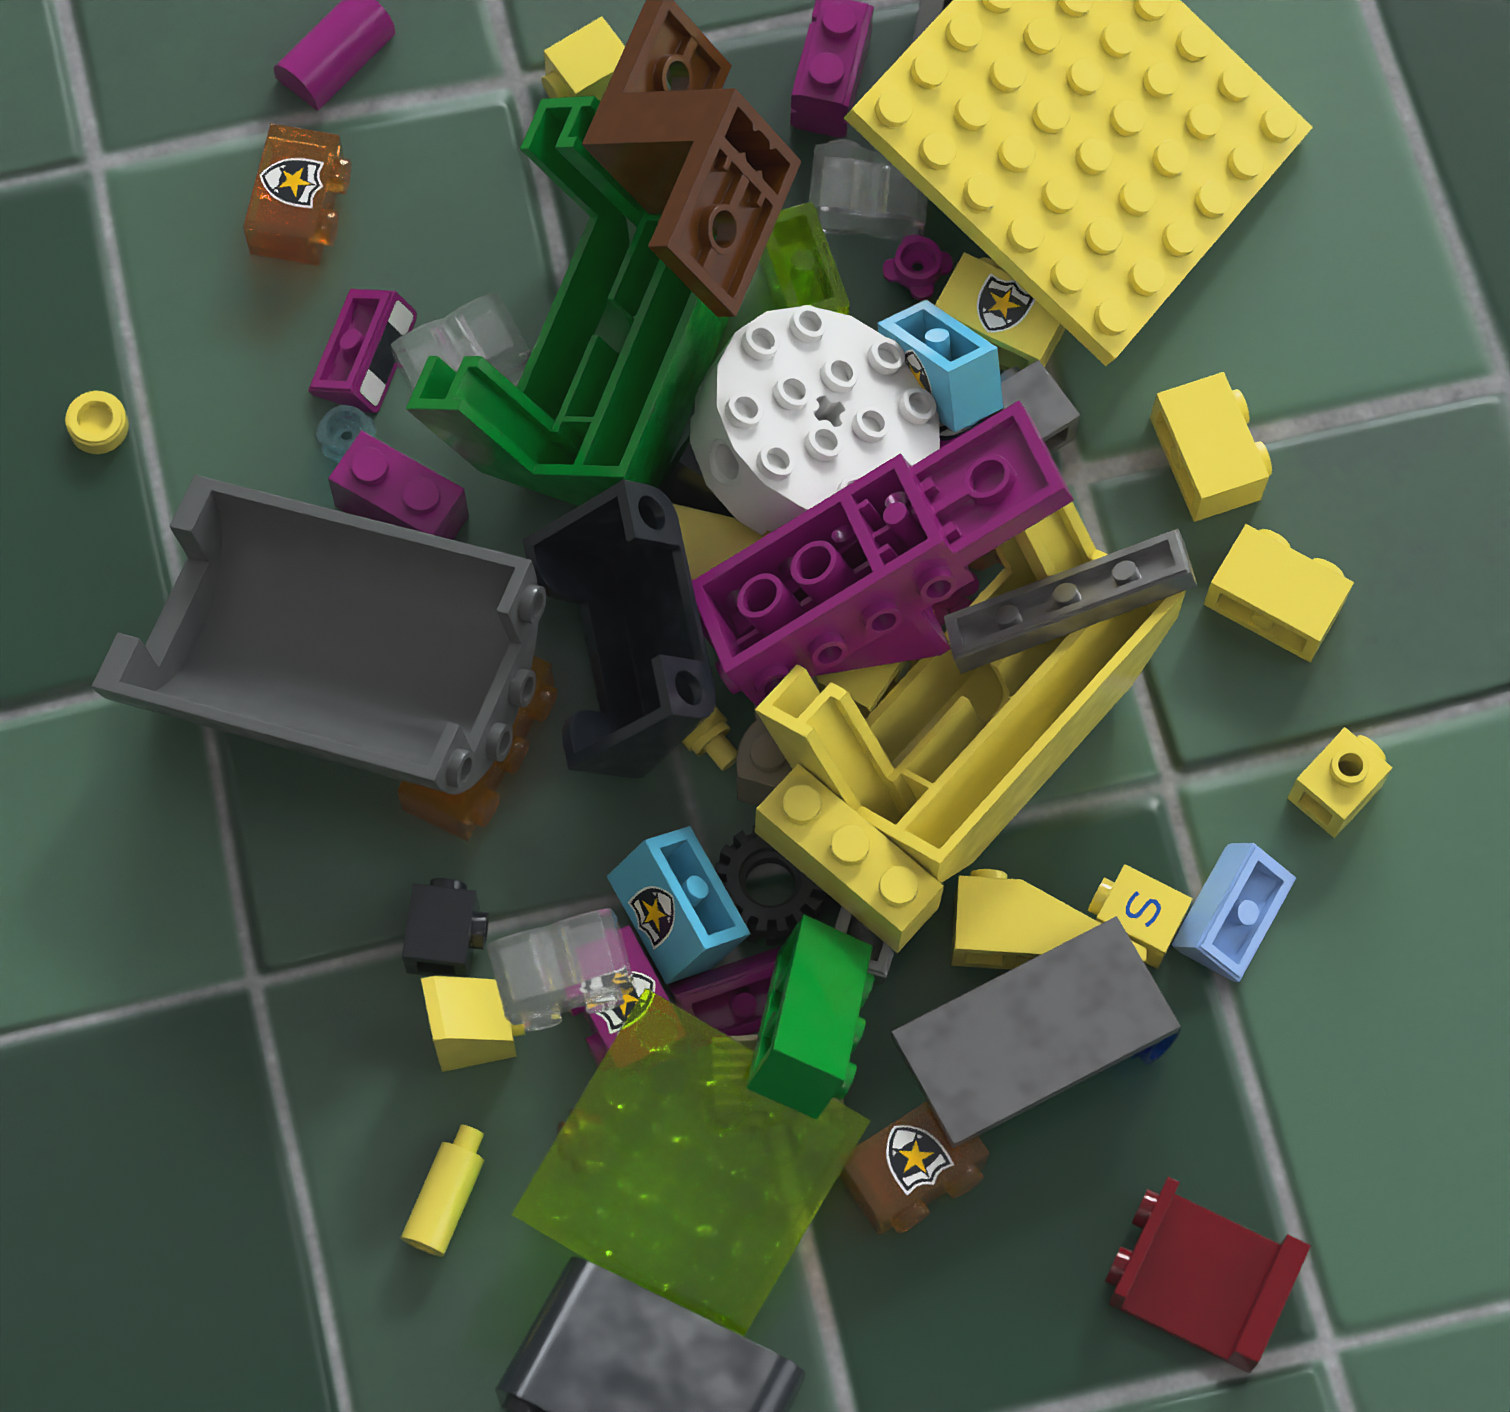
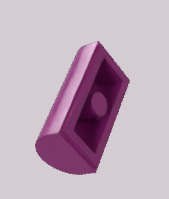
[273,0,396,111]

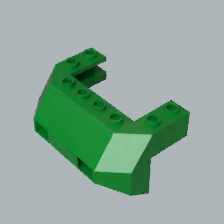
[406,96,730,506]

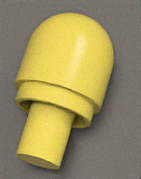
[682,706,737,771]

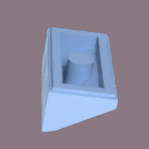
[1172,843,1296,982]

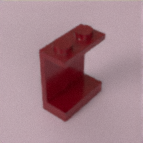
[1104,1177,1311,1374]

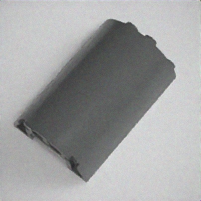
[92,475,546,794]

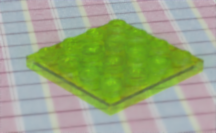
[511,987,870,1337]

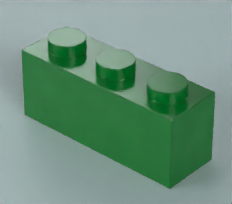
[746,915,874,1120]

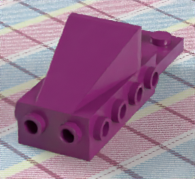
[692,400,1074,706]

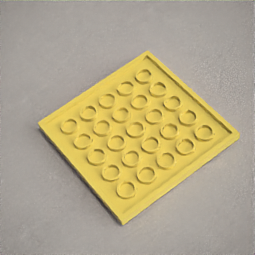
[844,0,1313,366]

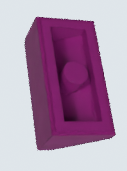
[669,946,782,1054]

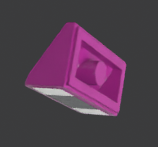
[308,289,417,413]

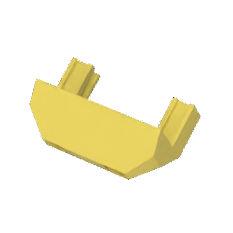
[755,502,1186,883]

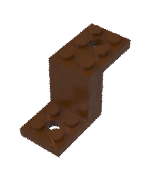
[582,0,801,317]

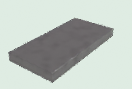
[891,916,1181,1149]

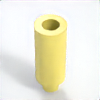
[401,1125,484,1257]

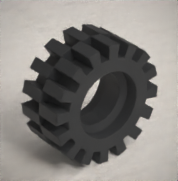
[715,825,826,946]

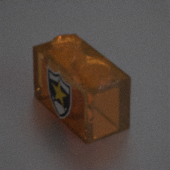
[243,123,352,266]
[836,1102,990,1235]

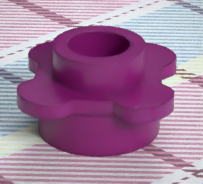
[882,234,953,300]

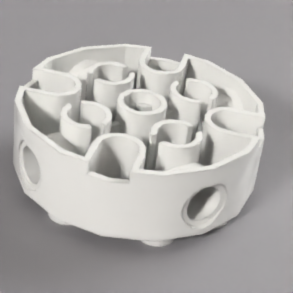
[690,305,940,536]

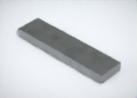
[944,529,1197,674]

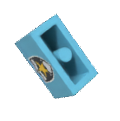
[877,300,1003,432]
[607,826,751,985]

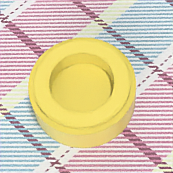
[65,391,129,454]

